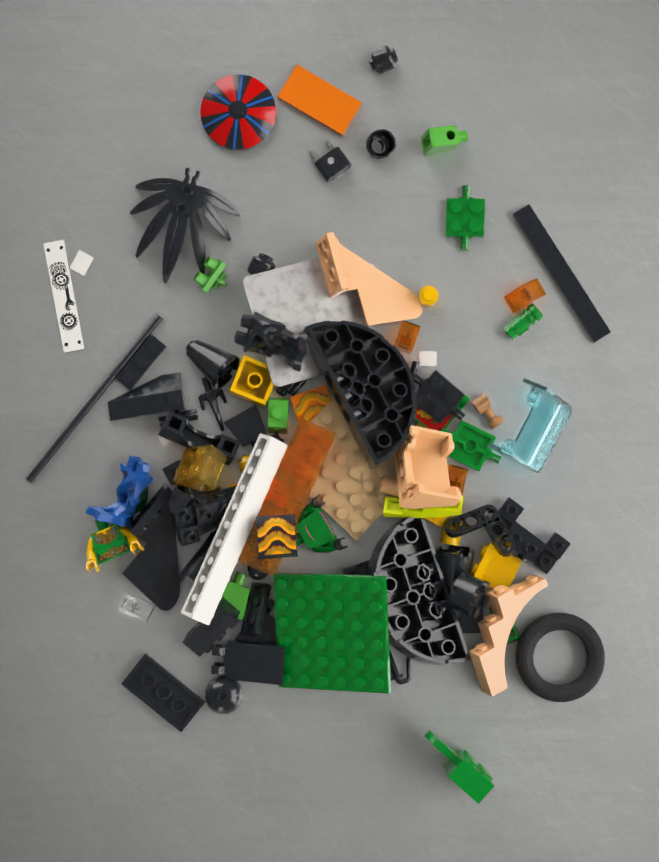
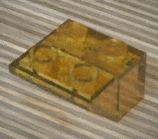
[173,445,227,491]

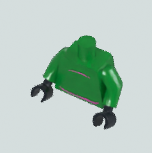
[296,494,348,553]

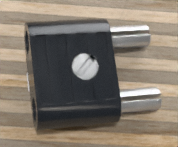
[309,139,352,182]

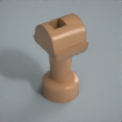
[471,393,504,429]

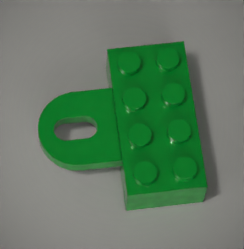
[424,730,494,804]

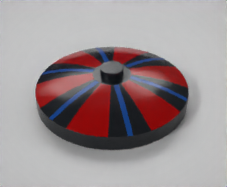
[200,74,276,151]

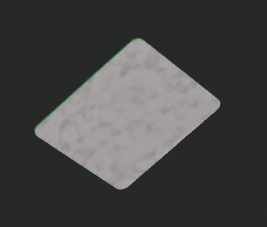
[243,258,373,387]

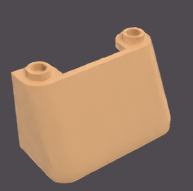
[394,425,461,509]

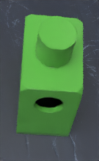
[421,125,468,156]
[268,397,289,434]
[222,571,250,620]

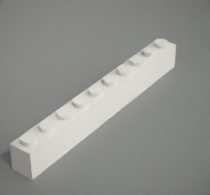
[181,433,288,625]

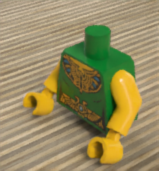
[86,520,144,574]

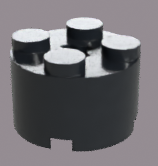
[448,573,490,619]

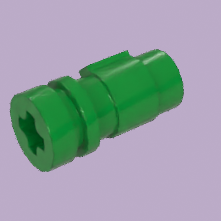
[503,303,544,340]

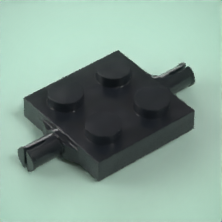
[413,370,466,424]

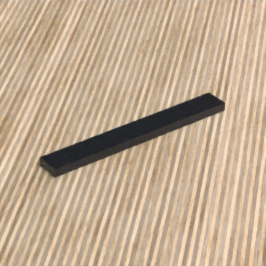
[513,204,611,343]

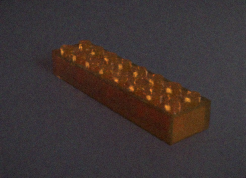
[238,418,336,577]

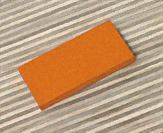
[277,65,362,136]

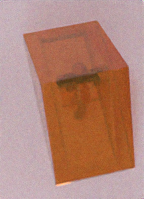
[504,278,546,313]
[394,321,421,354]
[448,464,468,496]

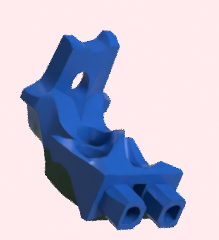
[85,455,153,527]

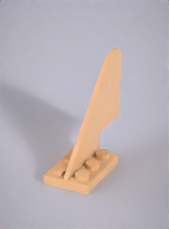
[315,232,422,326]

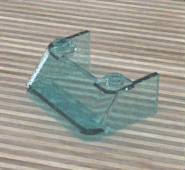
[488,378,572,473]

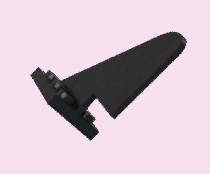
[122,483,180,611]

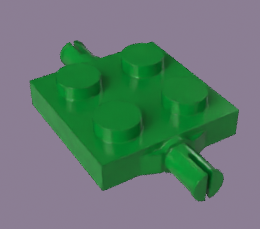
[446,185,485,251]
[441,420,502,471]

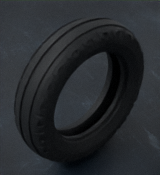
[516,613,605,702]

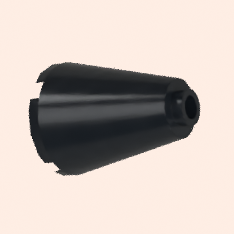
[186,340,240,389]
[436,545,475,594]

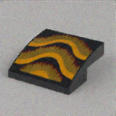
[256,514,298,559]

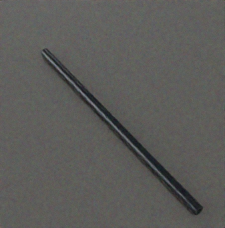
[26,314,163,483]

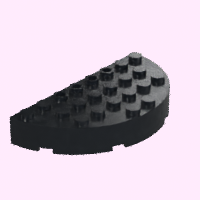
[303,321,417,470]
[367,517,471,665]

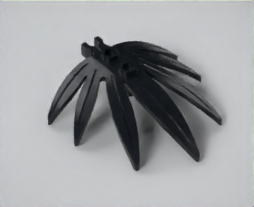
[130,168,240,284]

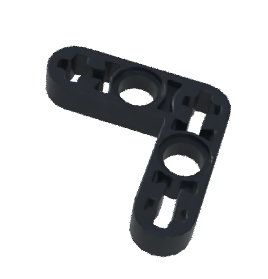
[445,504,516,557]

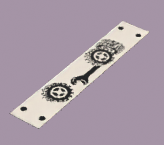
[43,239,84,353]

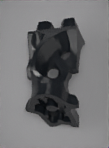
[234,312,308,372]

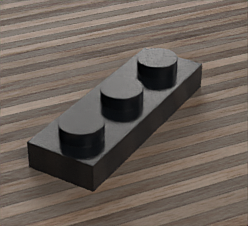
[115,334,167,391]

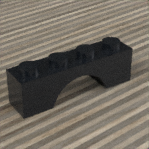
[158,411,240,466]

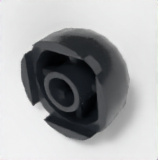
[205,675,243,714]

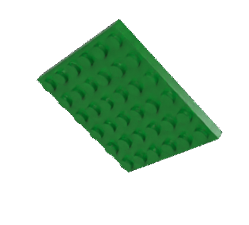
[273,572,391,694]

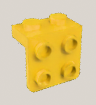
[470,543,521,588]

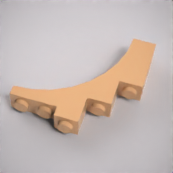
[469,575,547,697]

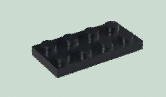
[121,653,206,732]

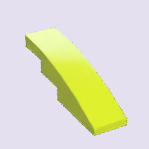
[383,496,463,518]

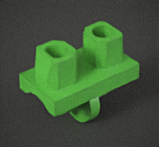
[193,257,227,293]

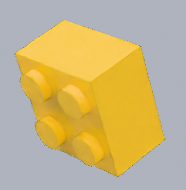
[228,355,274,408]

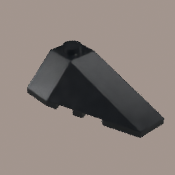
[108,372,186,421]

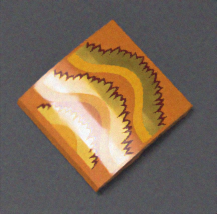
[290,384,331,431]

